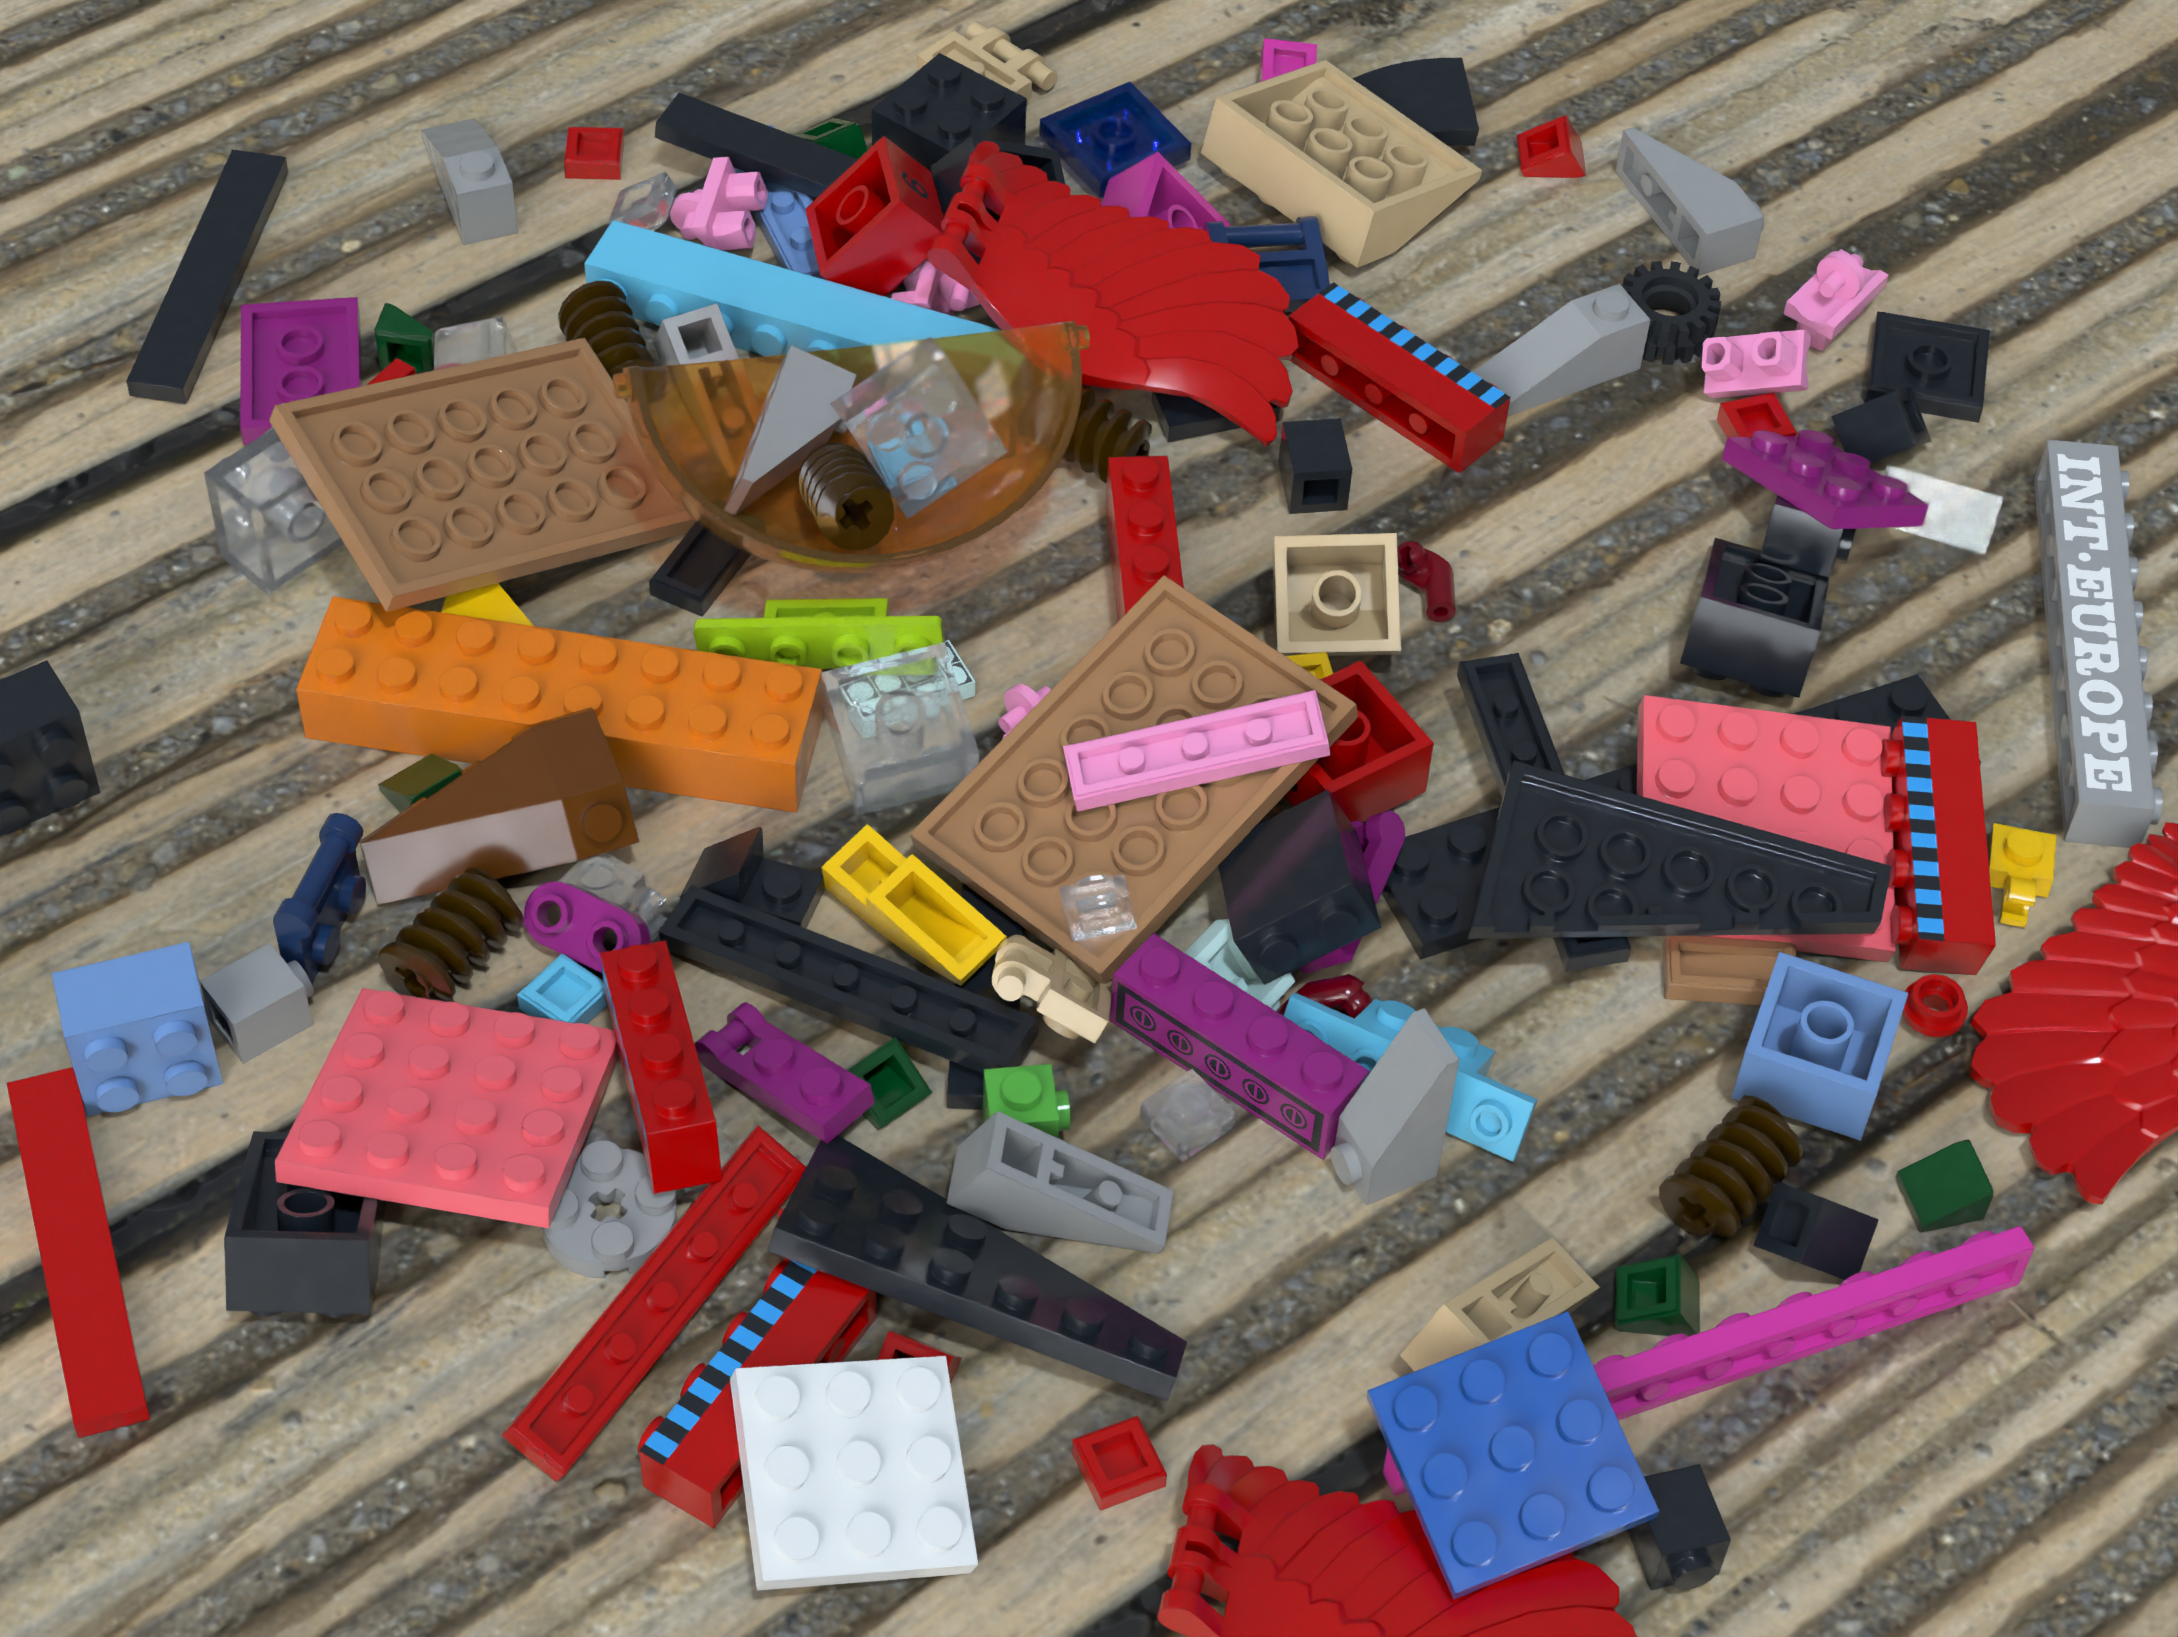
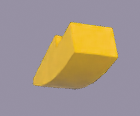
[821,824,1007,986]

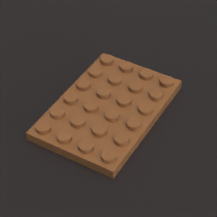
[269,338,702,612]
[910,576,1358,984]

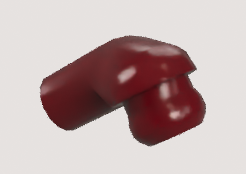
[1397,541,1456,622]
[1276,974,1372,1019]

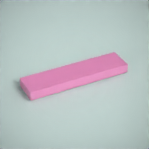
[1063,690,1331,812]

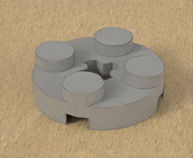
[541,1141,677,1278]

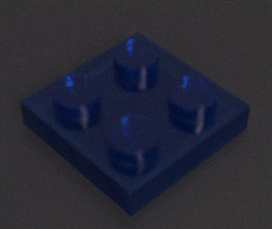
[1039,81,1192,198]

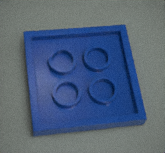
[1366,1311,1660,1600]

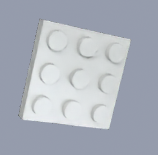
[730,1356,978,1591]

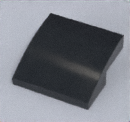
[1352,58,1479,146]

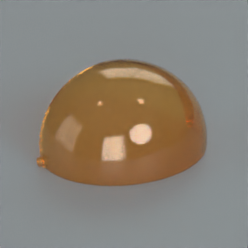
[613,321,1090,574]

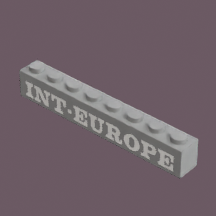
[2034,439,2163,848]

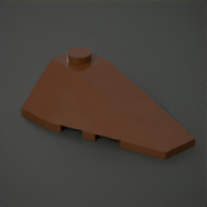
[359,707,639,905]

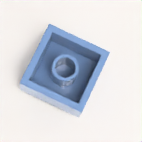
[51,942,223,1116]
[1731,952,1908,1141]

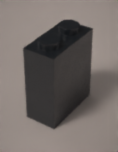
[1218,789,1381,985]

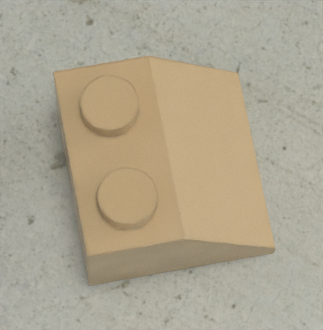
[1272,533,1401,656]

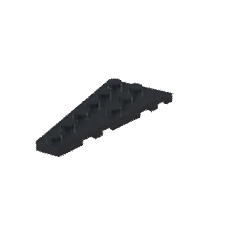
[1467,760,1892,939]
[767,1135,1188,1401]

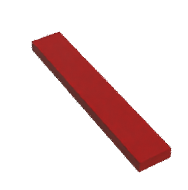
[6,1067,150,1438]
[501,1125,806,1482]

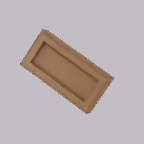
[1662,936,1796,1006]

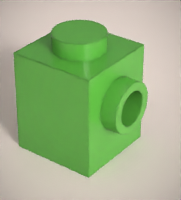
[983,1064,1070,1138]

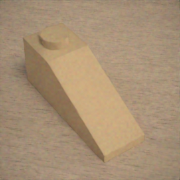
[1400,1237,1600,1372]

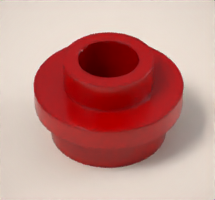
[1902,974,1968,1037]

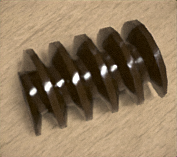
[558,281,659,408]
[1021,377,1152,484]
[797,442,894,551]
[378,867,525,1001]
[1659,1095,1804,1237]

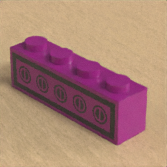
[1110,933,1370,1160]

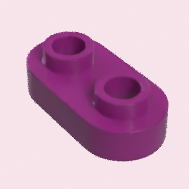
[524,882,651,972]

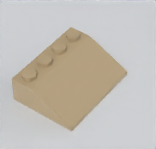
[1201,60,1483,268]

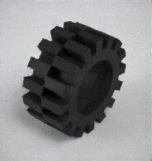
[1621,261,1722,365]

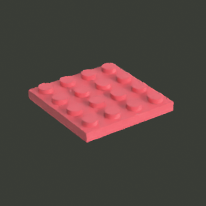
[1637,695,1896,962]
[275,988,619,1228]

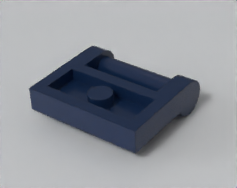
[1203,216,1330,312]
[273,813,366,984]

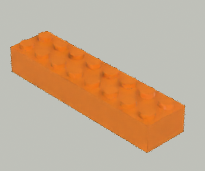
[296,596,823,813]

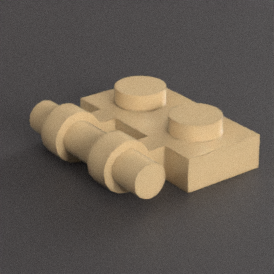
[917,21,1057,100]
[992,935,1113,1043]

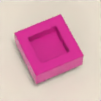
[1259,38,1317,82]

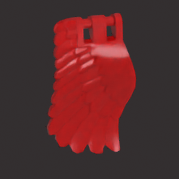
[927,141,1299,447]
[1970,822,2178,1205]
[1157,1444,1637,1637]

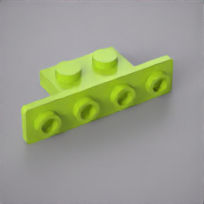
[693,598,946,669]

